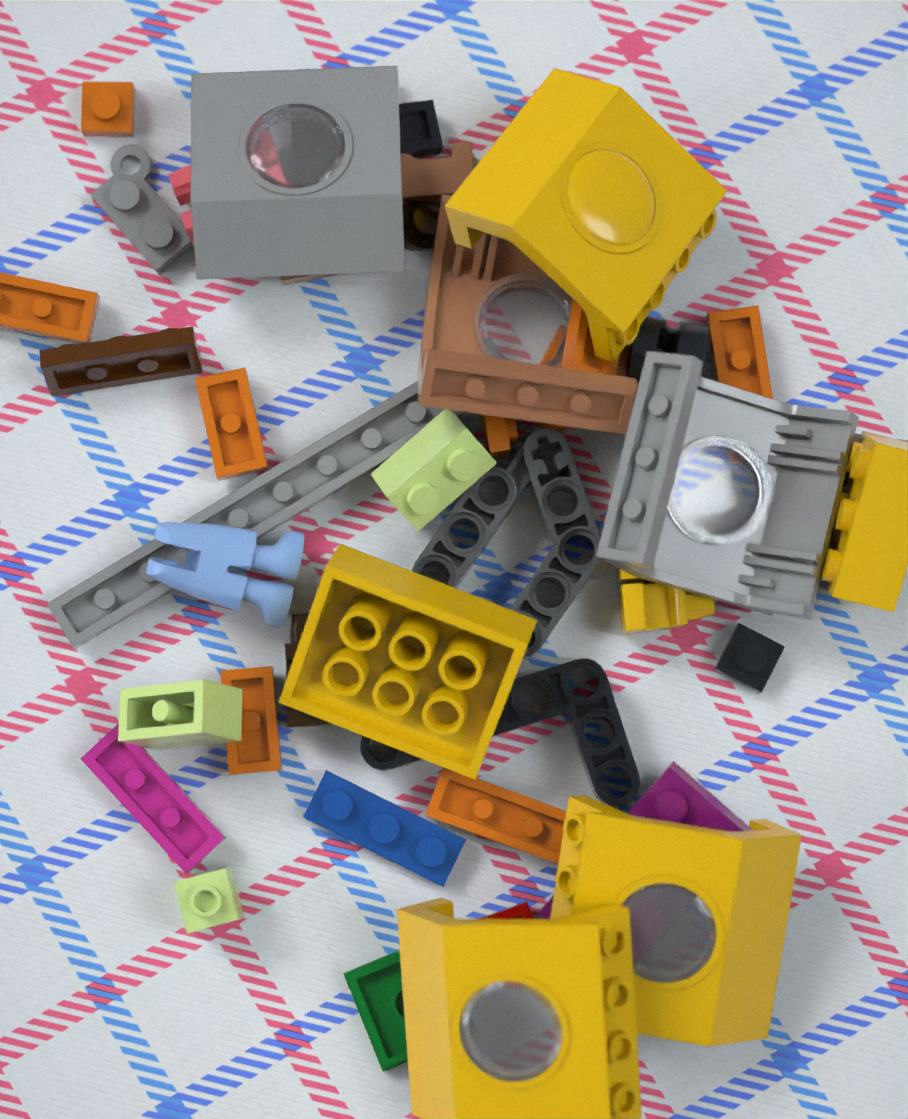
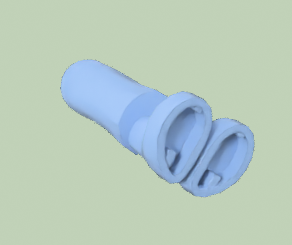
[146,522,304,628]

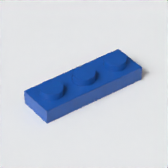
[303,770,466,887]

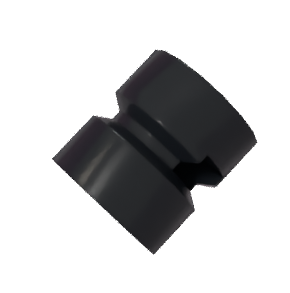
[627,316,709,382]

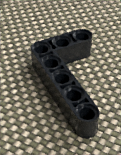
[360,658,640,806]

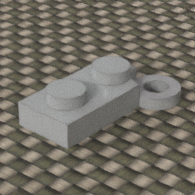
[90,145,193,274]

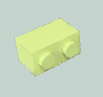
[370,409,497,531]
[118,679,242,750]

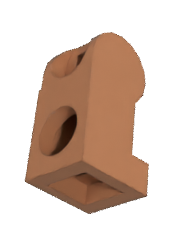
[401,142,474,206]

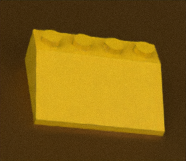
[278,543,537,780]

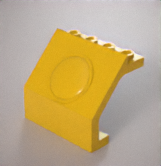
[445,68,727,362]

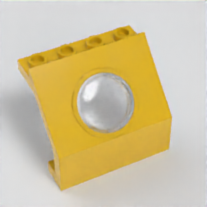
[538,795,802,1047]
[397,898,642,1119]

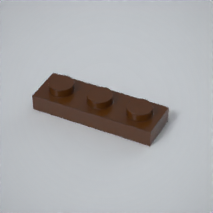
[39,326,203,397]

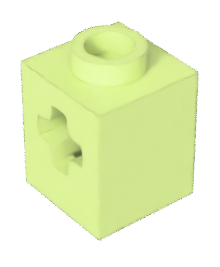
[174,866,244,934]

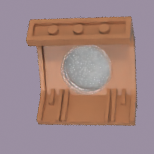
[418,194,638,435]

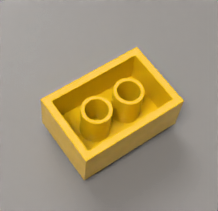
[821,431,908,613]

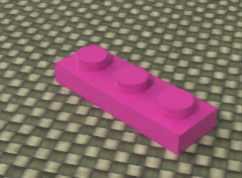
[80,723,227,874]

